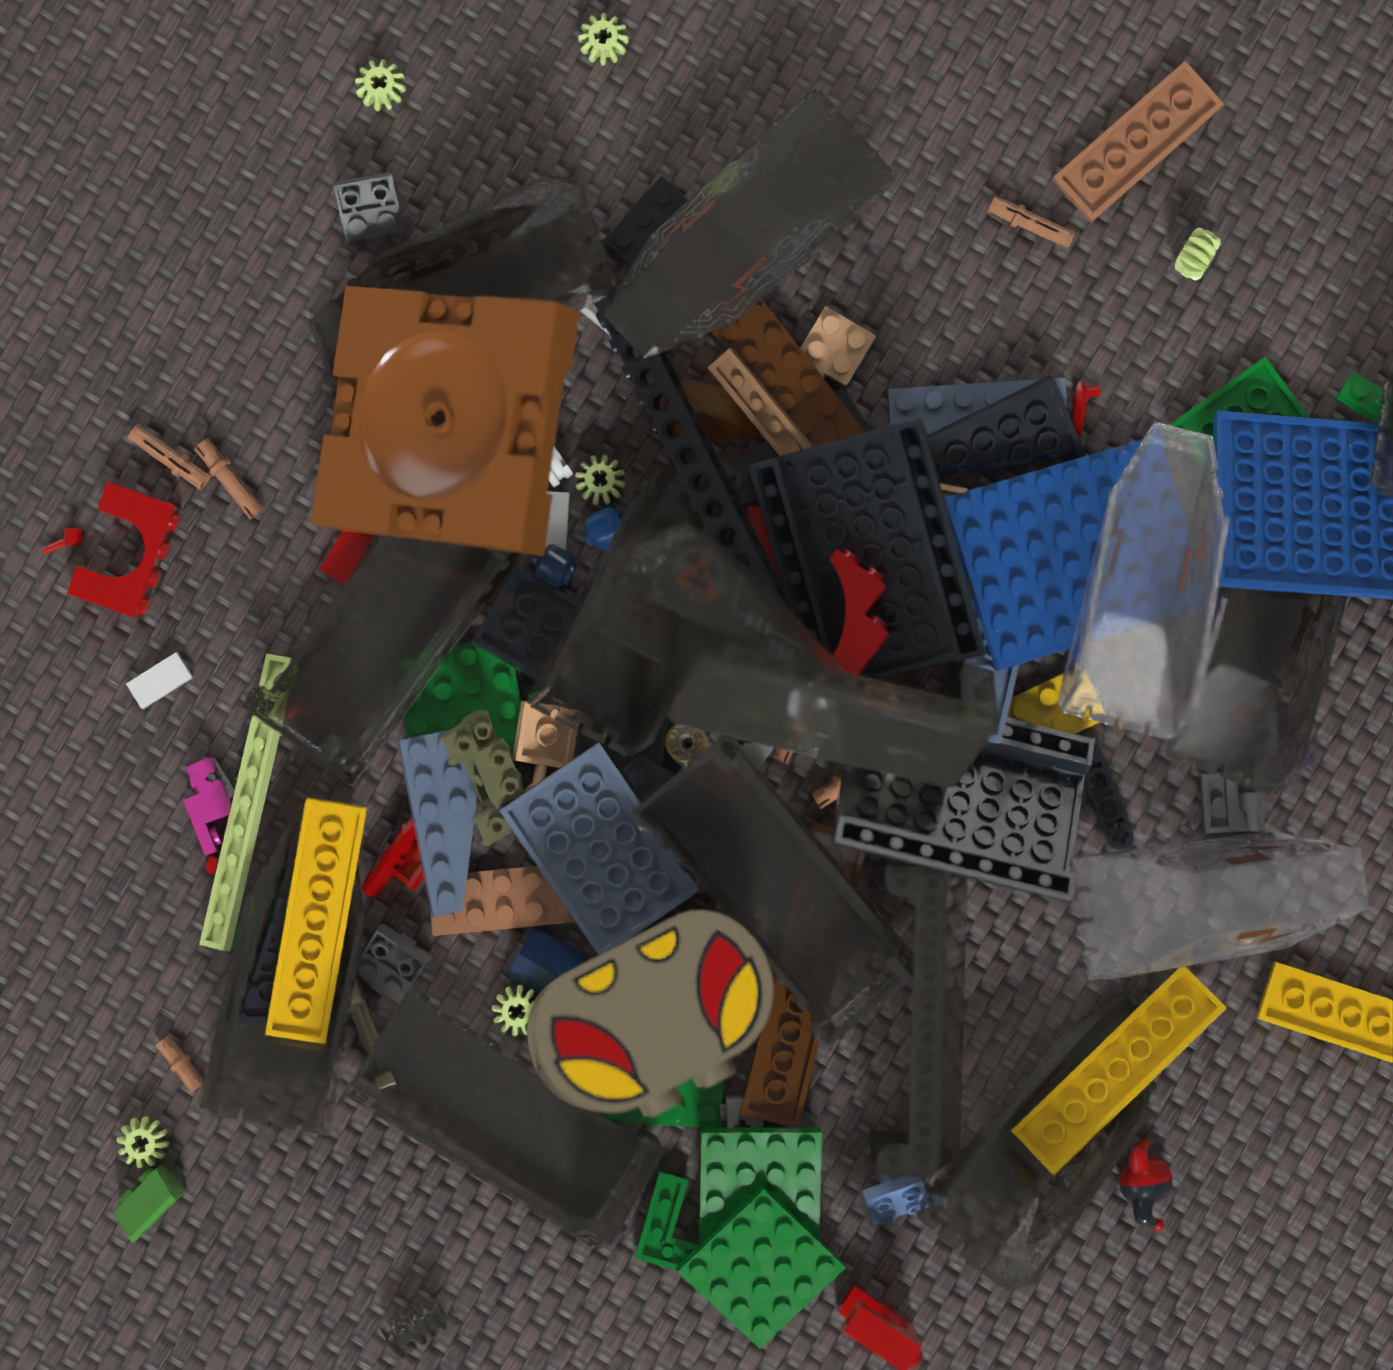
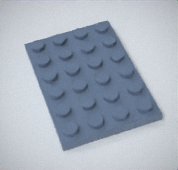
[499,742,700,956]

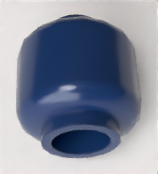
[531,544,578,588]

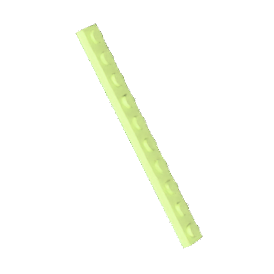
[199,653,297,952]

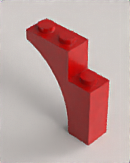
[821,549,890,693]

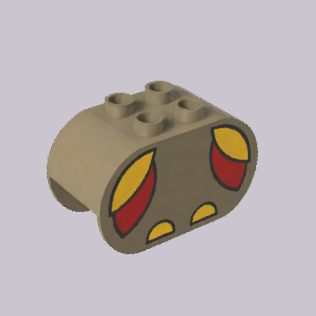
[527,910,773,1117]

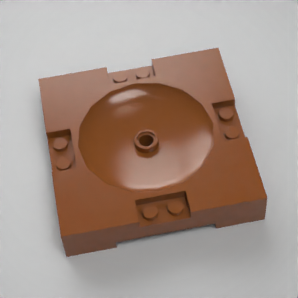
[310,286,580,556]

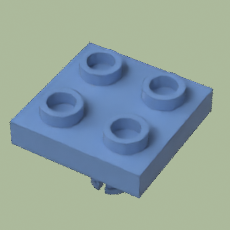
[862,1162,930,1225]

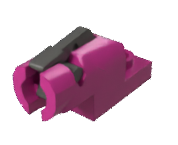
[183,757,235,856]

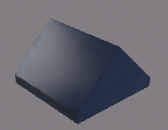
[505,926,586,996]

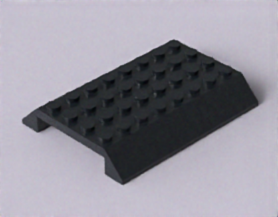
[748,418,987,697]
[832,681,1096,903]

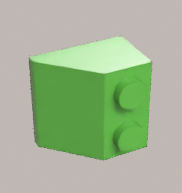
[114,1165,187,1243]

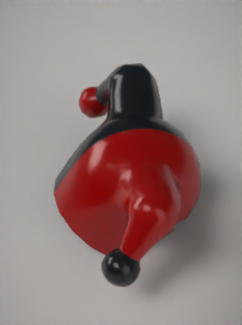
[1118,1132,1173,1231]

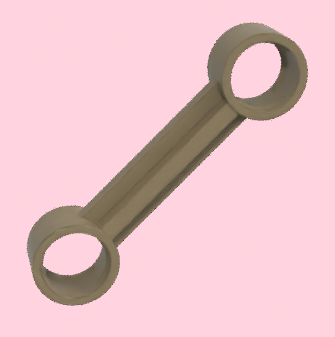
[339,978,400,1095]

